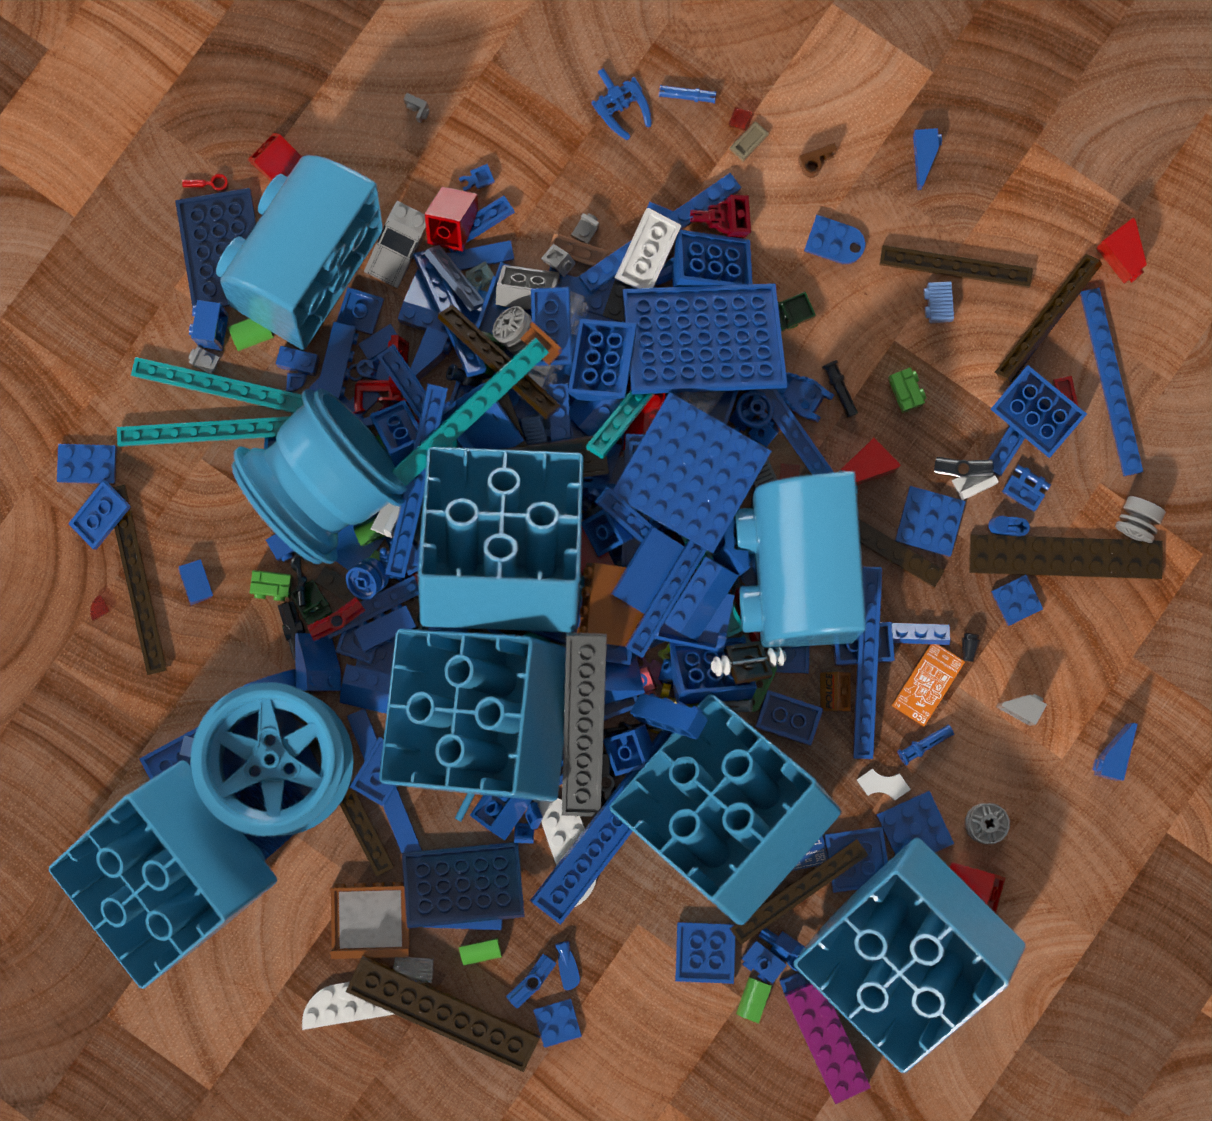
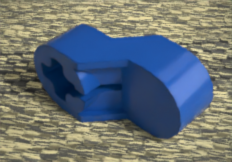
[357,360,389,380]
[988,516,1030,536]

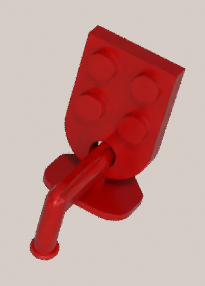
[354,335,410,414]

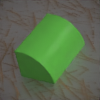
[228,319,274,351]
[353,515,385,547]
[459,938,502,965]
[736,977,772,1023]

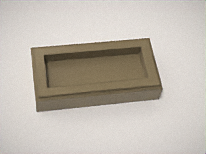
[730,121,769,162]

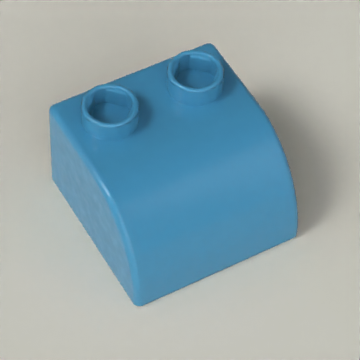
[216,155,383,350]
[418,447,583,632]
[735,472,866,648]
[380,629,566,802]
[610,694,841,925]
[49,760,277,989]
[794,838,1026,1073]

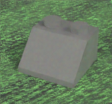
[996,694,1047,726]

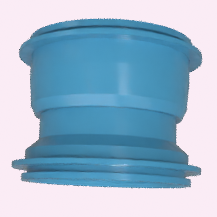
[232,388,407,564]
[191,683,354,836]

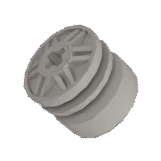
[492,306,532,356]
[1115,496,1166,543]
[965,803,1010,844]

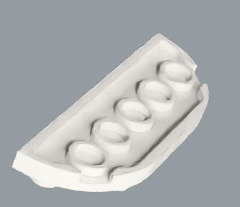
[534,798,597,907]
[302,982,394,1030]

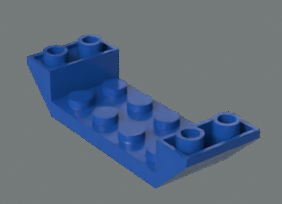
[712,518,751,577]

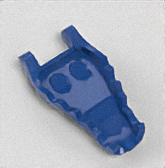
[776,372,834,423]

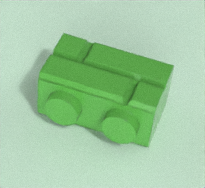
[888,368,926,413]
[250,570,293,602]

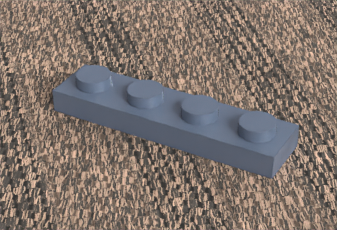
[424,245,484,311]

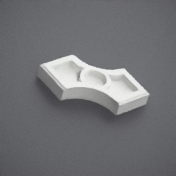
[857,769,911,801]

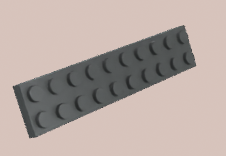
[562,633,607,816]

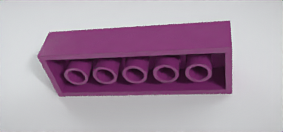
[784,982,871,1105]

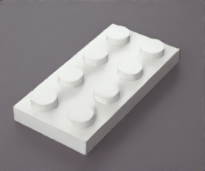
[615,208,681,289]

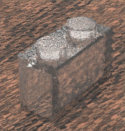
[393,957,434,985]

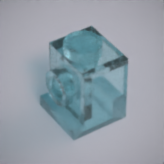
[466,261,494,291]

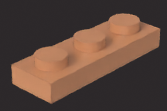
[549,233,608,266]

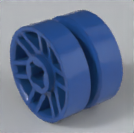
[346,557,389,600]

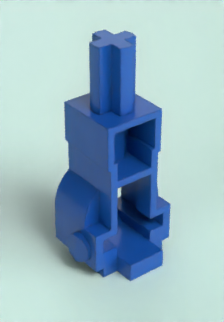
[758,928,805,975]

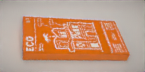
[891,644,965,727]

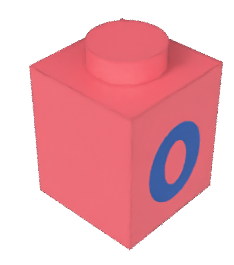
[639,666,657,695]

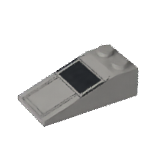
[364,201,426,289]

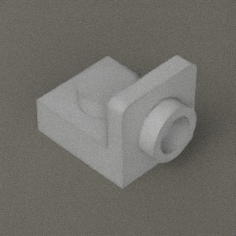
[403,93,430,123]
[571,213,599,244]
[541,244,575,277]
[189,346,221,374]

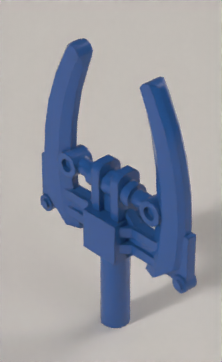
[591,68,652,140]

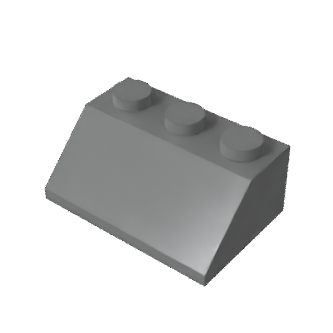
[496,265,559,310]

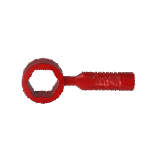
[182,174,229,192]

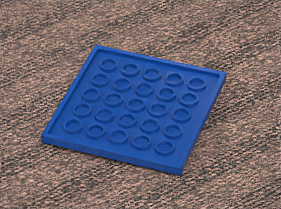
[613,392,771,553]

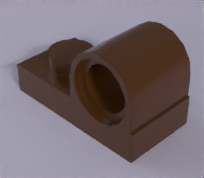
[798,143,837,178]

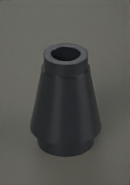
[962,633,981,662]

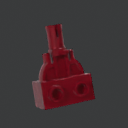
[690,195,751,239]

